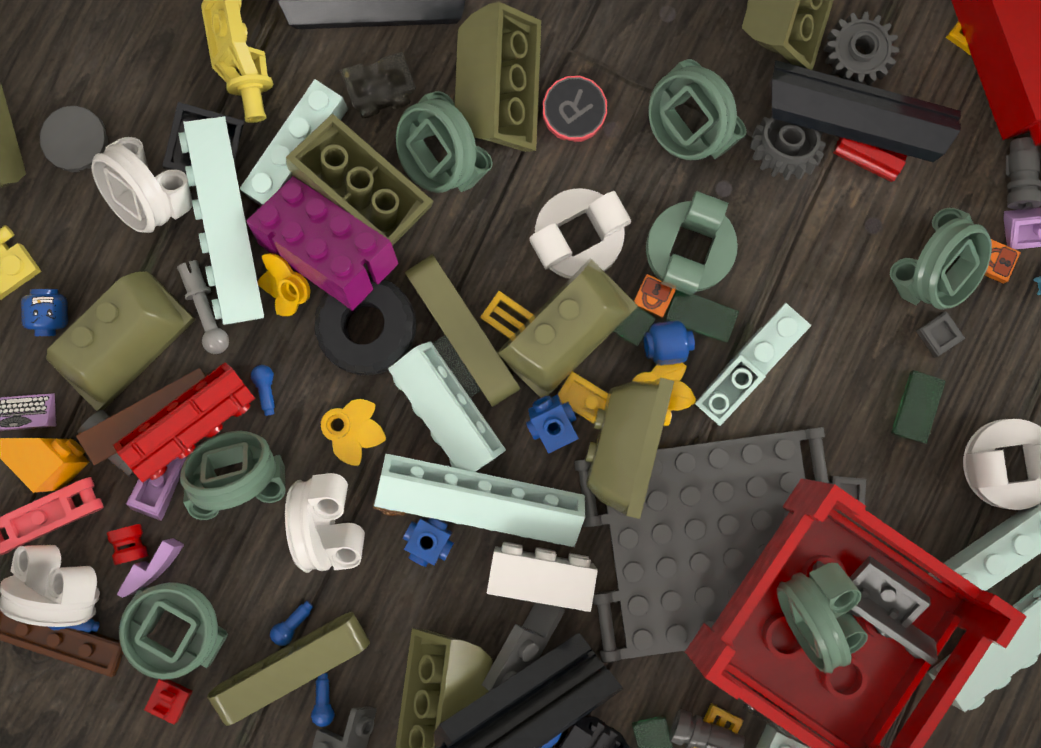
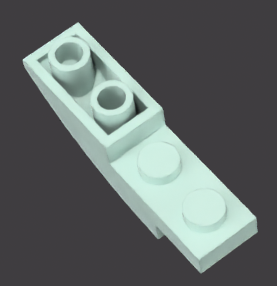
[695,303,812,426]

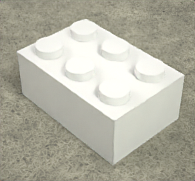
[487,542,598,612]

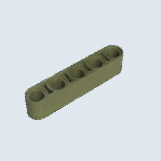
[405,255,520,407]
[207,612,370,726]

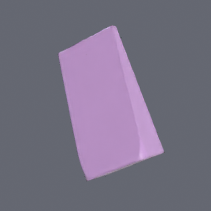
[126,456,188,521]

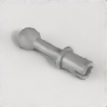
[177,260,229,354]

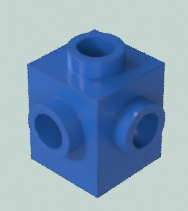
[526,394,579,454]
[403,517,454,567]

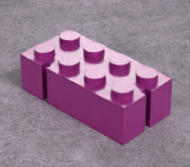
[246,176,398,311]

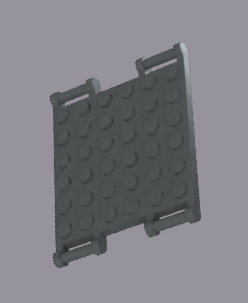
[574,427,832,662]

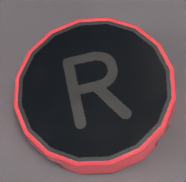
[543,76,607,142]

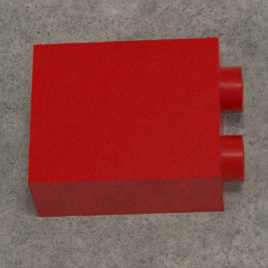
[951,0,1041,146]

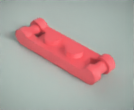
[0,477,104,556]

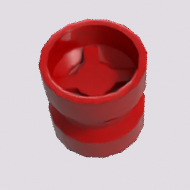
[106,524,148,565]

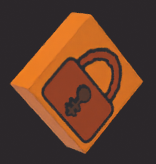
[985,239,1021,284]
[634,274,676,319]

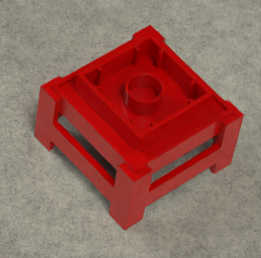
[685,478,1027,748]

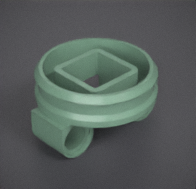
[648,59,747,160]
[396,91,493,193]
[646,191,738,295]
[890,208,992,310]
[180,431,285,520]
[777,563,868,674]
[119,582,228,679]

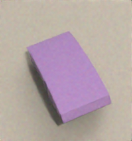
[117,538,184,598]

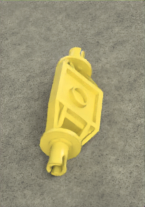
[201,0,273,123]

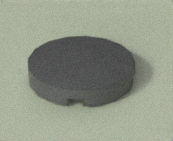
[40,106,109,172]

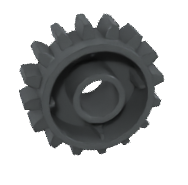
[823,12,900,86]
[750,115,826,180]

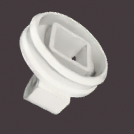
[91,137,193,233]
[530,188,631,279]
[963,419,1041,510]
[285,473,365,573]
[0,545,100,627]

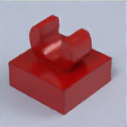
[144,679,193,725]

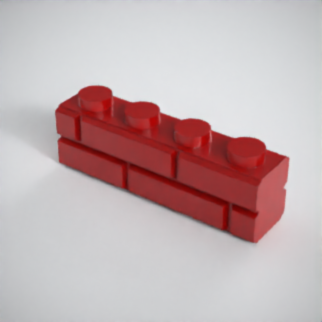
[113,362,255,483]

